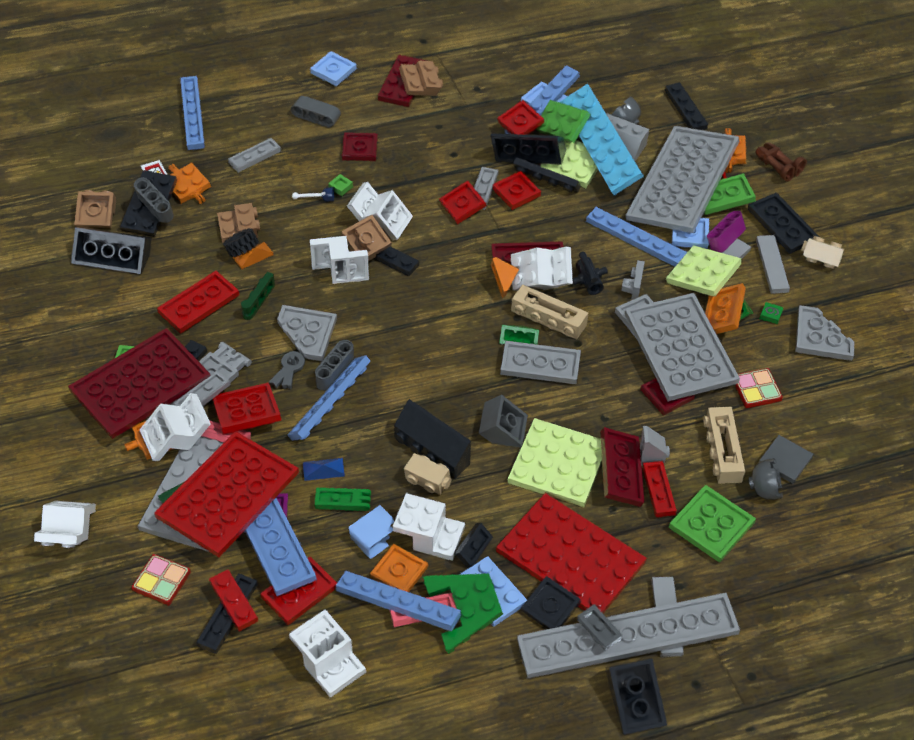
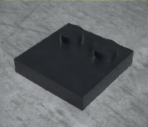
[521,576,581,629]

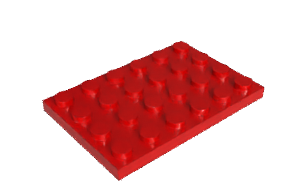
[154,431,299,557]
[496,493,647,614]

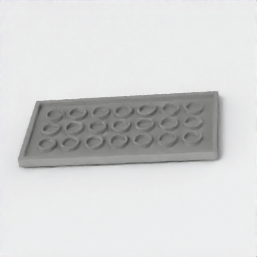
[626,126,739,233]

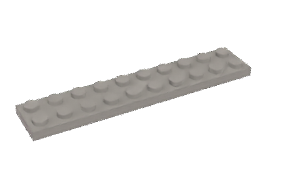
[517,593,740,678]

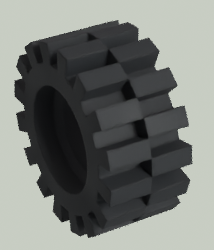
[223,228,259,257]

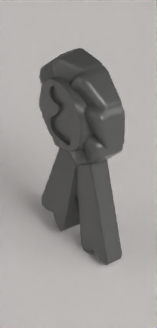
[269,351,305,389]

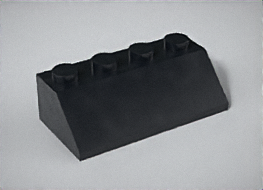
[490,133,566,165]
[71,227,152,274]
[394,399,471,479]

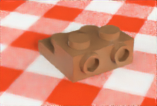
[399,61,443,96]
[74,190,116,228]
[217,203,260,243]
[341,215,392,261]

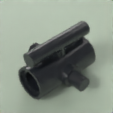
[572,251,608,295]

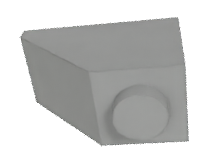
[640,426,669,466]

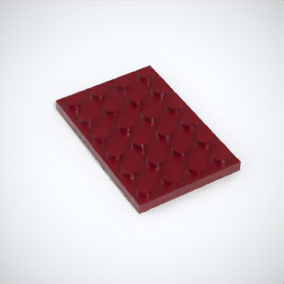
[68,328,211,439]

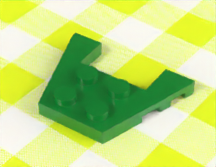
[423,573,503,654]

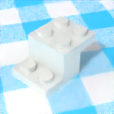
[347,182,413,241]
[310,236,369,284]
[511,247,573,291]
[140,393,211,461]
[393,493,465,561]
[34,501,96,548]
[289,610,366,698]

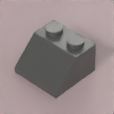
[479,395,528,447]

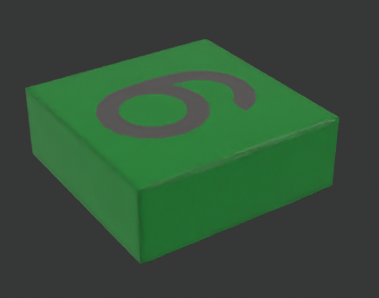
[760,302,784,324]

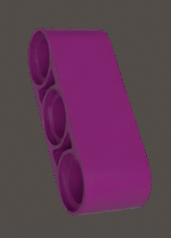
[707,211,746,253]

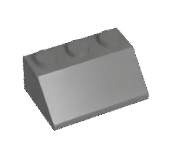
[606,113,649,161]

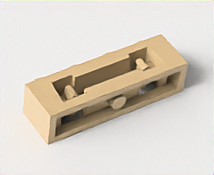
[511,284,588,339]
[703,407,745,484]

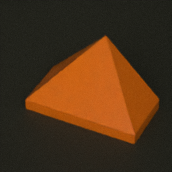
[233,242,273,269]
[491,257,519,298]

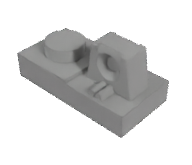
[622,260,645,300]

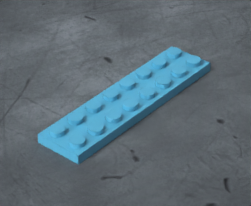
[560,84,644,195]

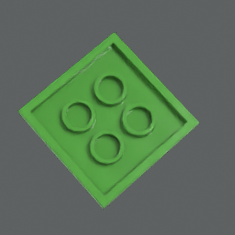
[669,485,756,563]

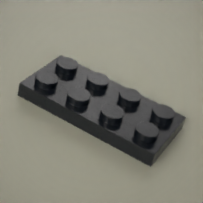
[120,170,177,237]
[747,192,819,254]

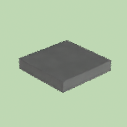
[759,435,814,484]

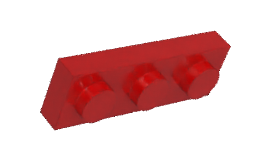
[642,461,677,517]
[209,569,258,631]

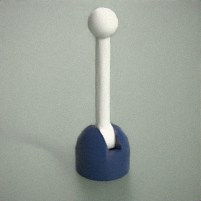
[292,187,334,202]

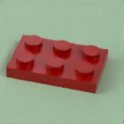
[261,557,337,625]

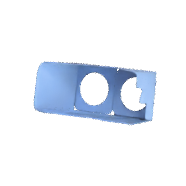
[349,505,394,559]

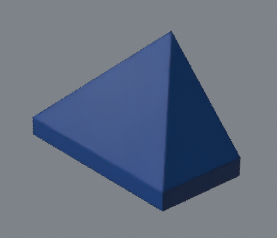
[303,458,345,481]

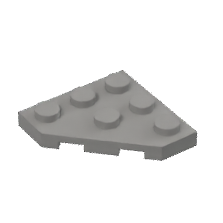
[278,305,337,361]
[795,305,854,361]

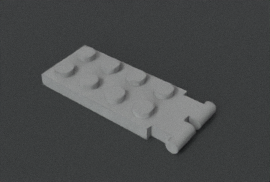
[169,342,252,407]

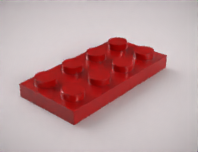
[157,271,240,334]

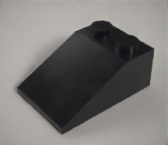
[605,658,668,735]

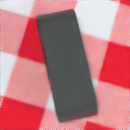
[291,96,341,128]
[134,178,174,223]
[315,340,354,391]

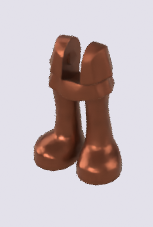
[755,142,807,181]

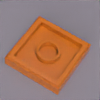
[370,544,428,592]

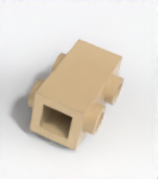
[801,236,845,269]
[404,453,451,495]

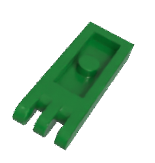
[315,487,371,511]

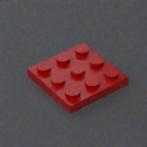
[213,382,281,434]

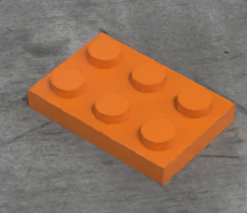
[705,283,746,334]

